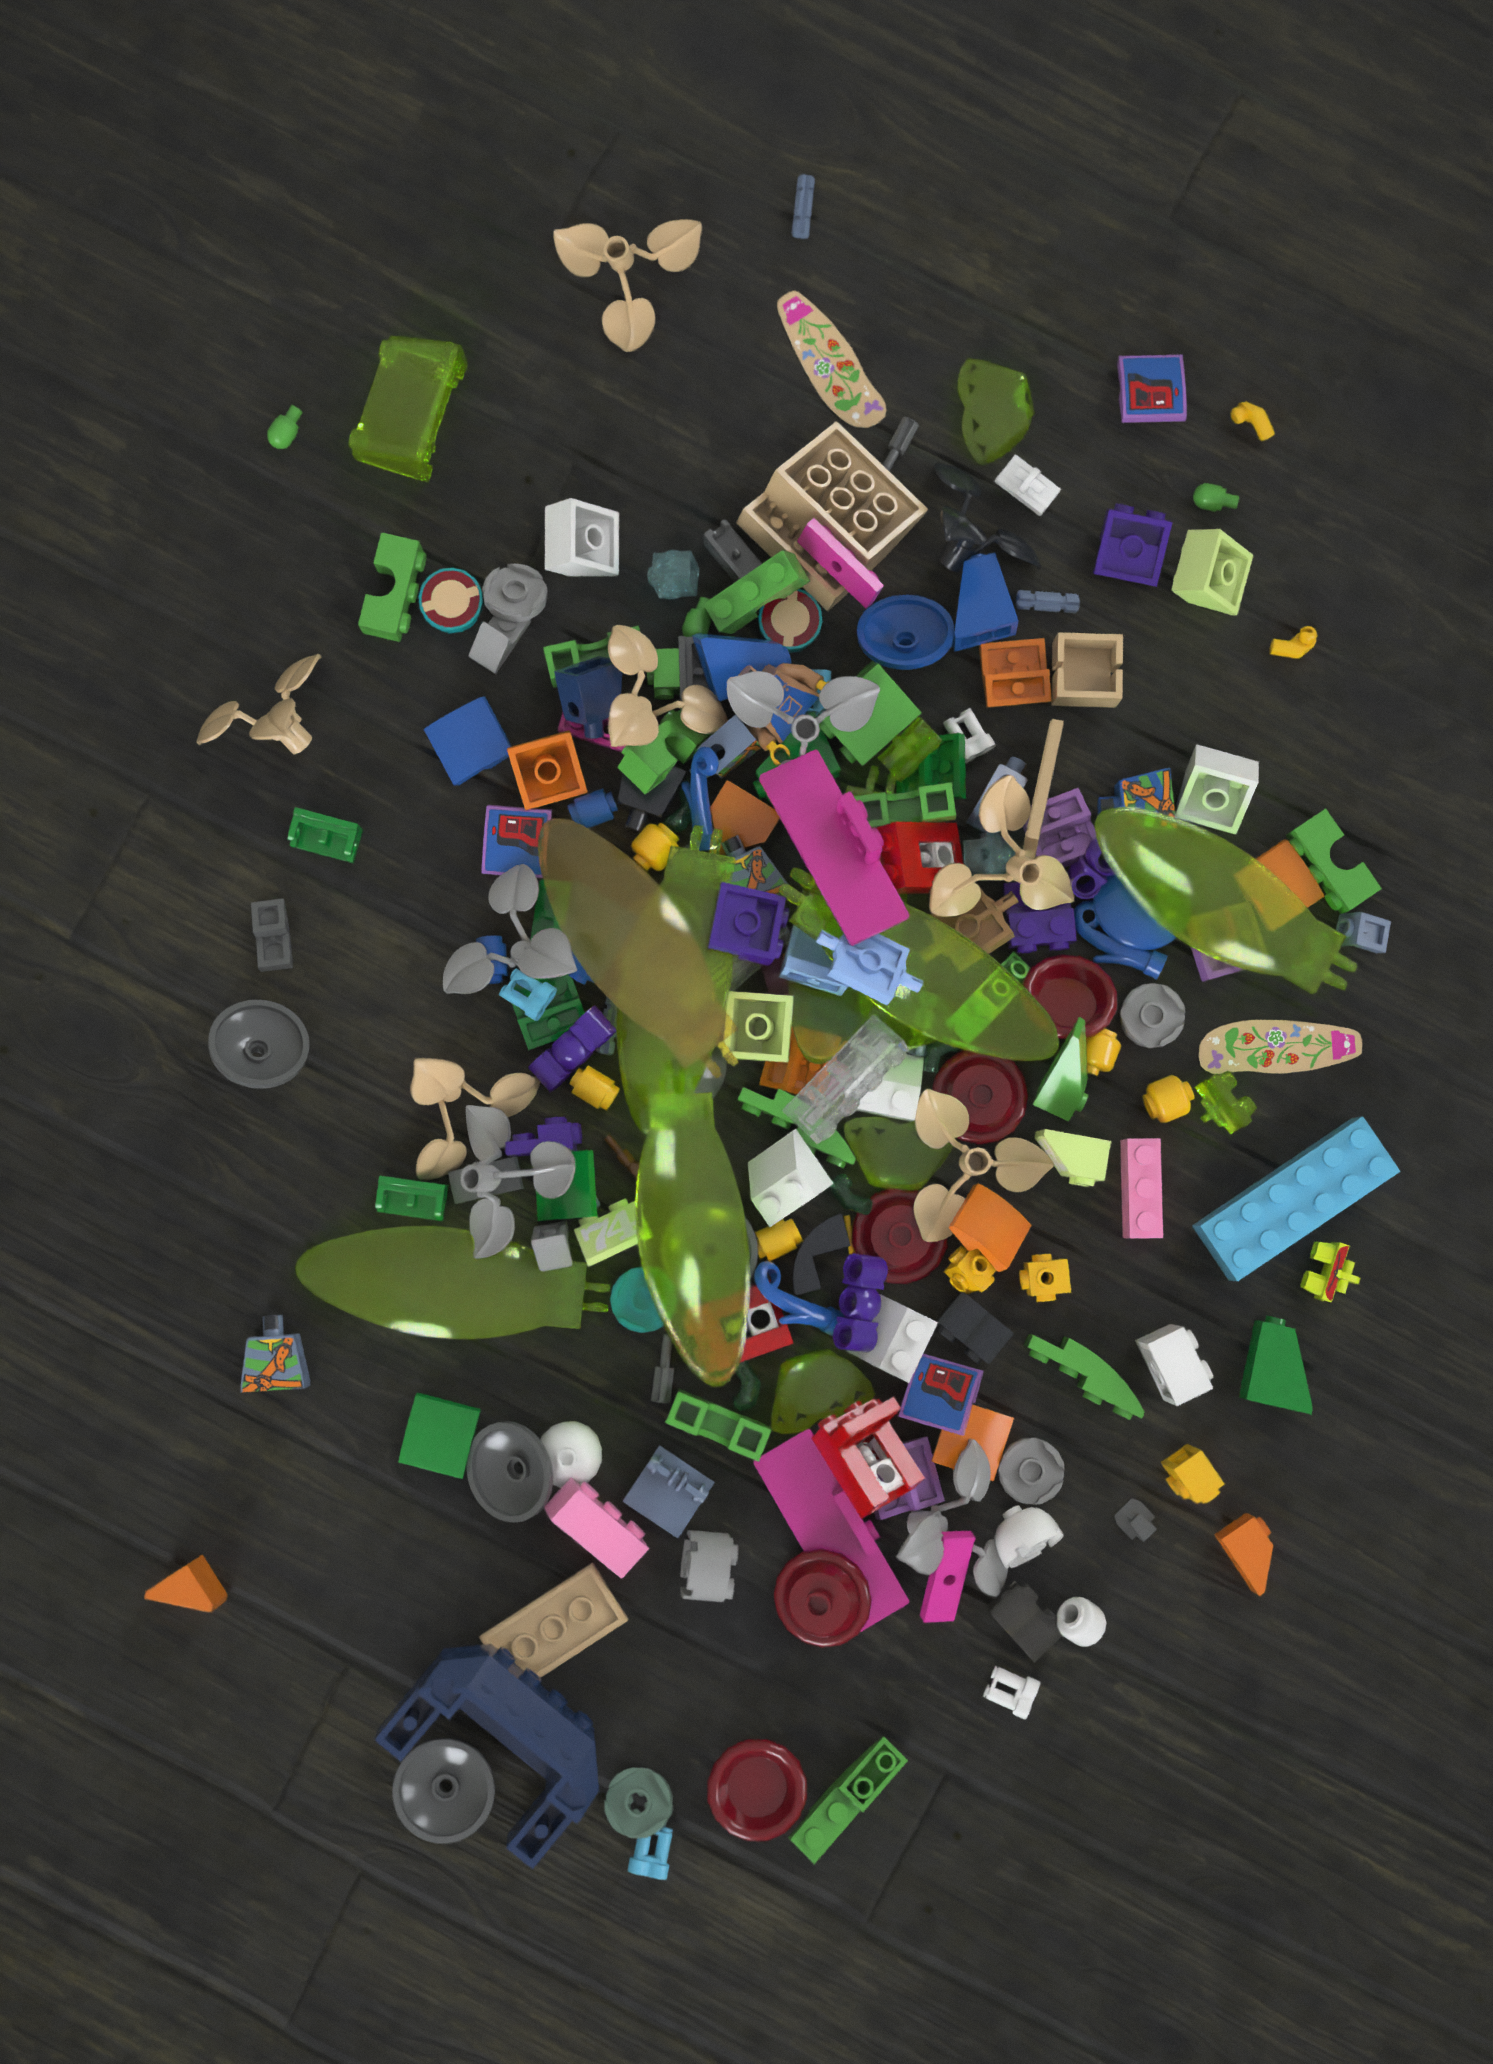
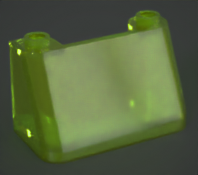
[349,335,468,483]

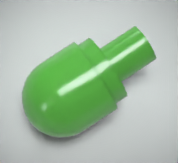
[267,405,303,449]
[1193,483,1239,512]
[682,597,711,637]

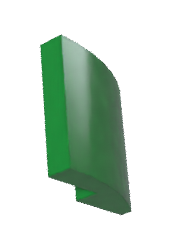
[896,733,966,800]
[512,974,585,1050]
[536,1150,597,1221]
[398,1392,481,1479]

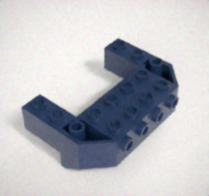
[374,1644,599,1869]

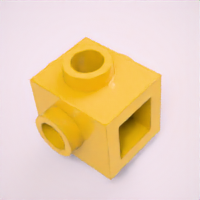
[944,1246,996,1294]
[1019,1253,1071,1302]

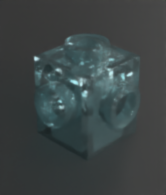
[648,550,699,600]
[963,832,1016,881]

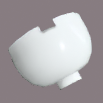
[540,1421,602,1488]
[994,1505,1064,1568]

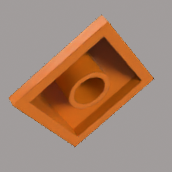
[507,730,588,811]
[144,1554,228,1612]

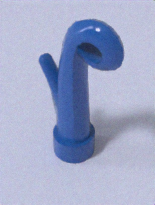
[681,746,719,851]
[1074,900,1168,979]
[754,1261,844,1336]

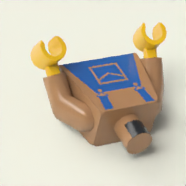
[738,663,829,765]

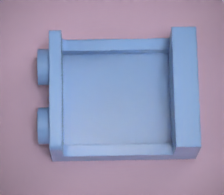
[779,895,848,996]

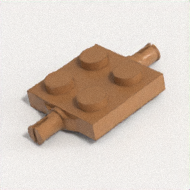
[918,884,1019,973]

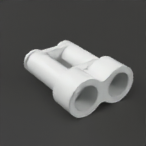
[943,708,996,764]
[983,1665,1040,1719]

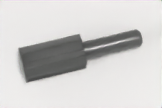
[883,417,919,472]
[651,1334,674,1403]

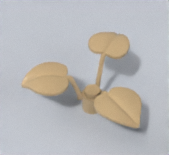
[554,220,702,352]
[608,625,728,747]
[196,654,322,754]
[929,775,1074,917]
[411,1059,540,1181]
[913,1089,1054,1242]

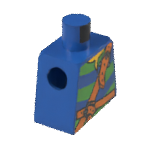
[1097,768,1176,835]

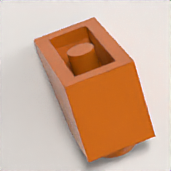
[1214,1513,1273,1596]

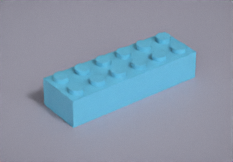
[1192,1116,1401,1281]

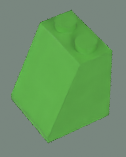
[817,660,921,766]

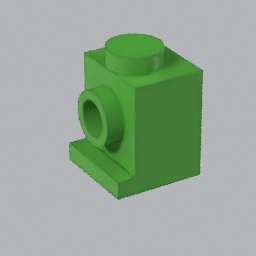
[647,648,680,700]

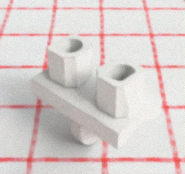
[995,454,1061,516]

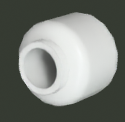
[1056,1597,1106,1646]

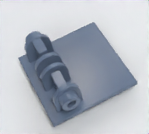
[623,1445,715,1538]

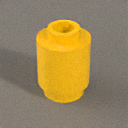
[569,1065,620,1111]
[755,1218,803,1262]

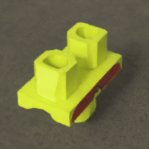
[1300,1242,1361,1302]

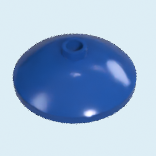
[857,595,954,670]
[1093,857,1190,950]

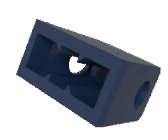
[554,656,622,739]

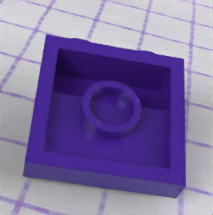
[1093,503,1173,587]
[707,882,789,966]
[1002,882,1077,953]
[505,1117,582,1157]

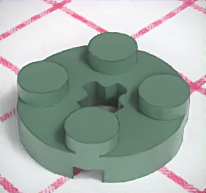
[604,1768,673,1838]

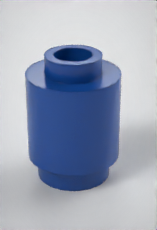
[568,788,618,829]
[476,936,509,984]

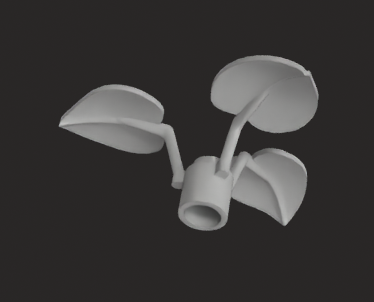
[727,671,880,767]
[443,864,577,994]
[461,1105,575,1258]
[897,1439,1009,1596]

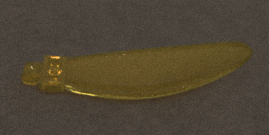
[538,818,739,1079]

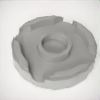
[483,563,547,622]
[1119,983,1185,1048]
[998,1437,1065,1505]

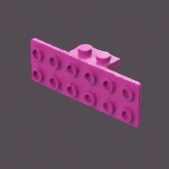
[759,750,910,946]
[753,1428,909,1632]

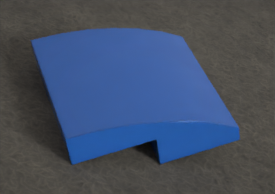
[424,696,512,785]

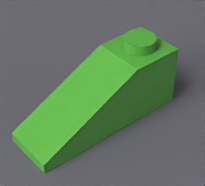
[1033,1017,1088,1122]

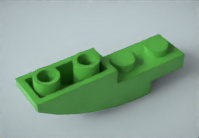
[738,1087,856,1169]
[1024,1334,1145,1420]
[788,1736,908,1864]

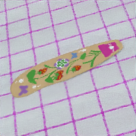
[777,291,886,428]
[1199,1020,1362,1074]

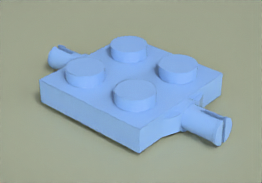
[816,930,924,1005]

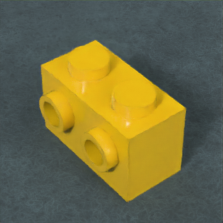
[1160,1444,1224,1503]

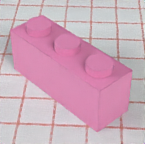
[1120,1138,1163,1238]
[544,1477,649,1579]

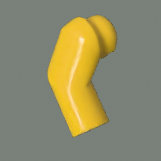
[1231,402,1275,441]
[1270,626,1317,659]

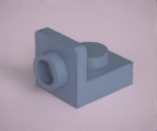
[1335,912,1391,953]

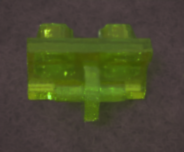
[878,717,942,782]
[1195,1071,1257,1134]

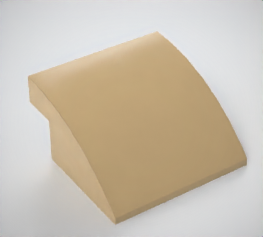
[737,421,928,611]

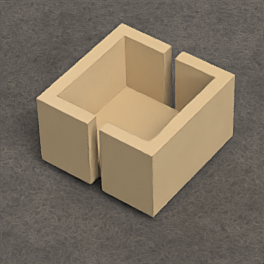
[1051,633,1123,707]

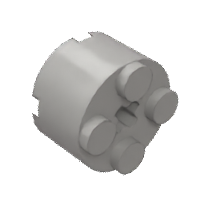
[680,1530,738,1602]

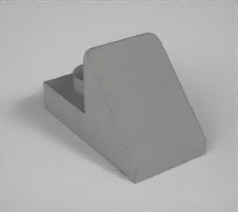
[468,616,531,674]
[531,1220,572,1271]

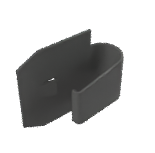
[1114,1498,1157,1542]

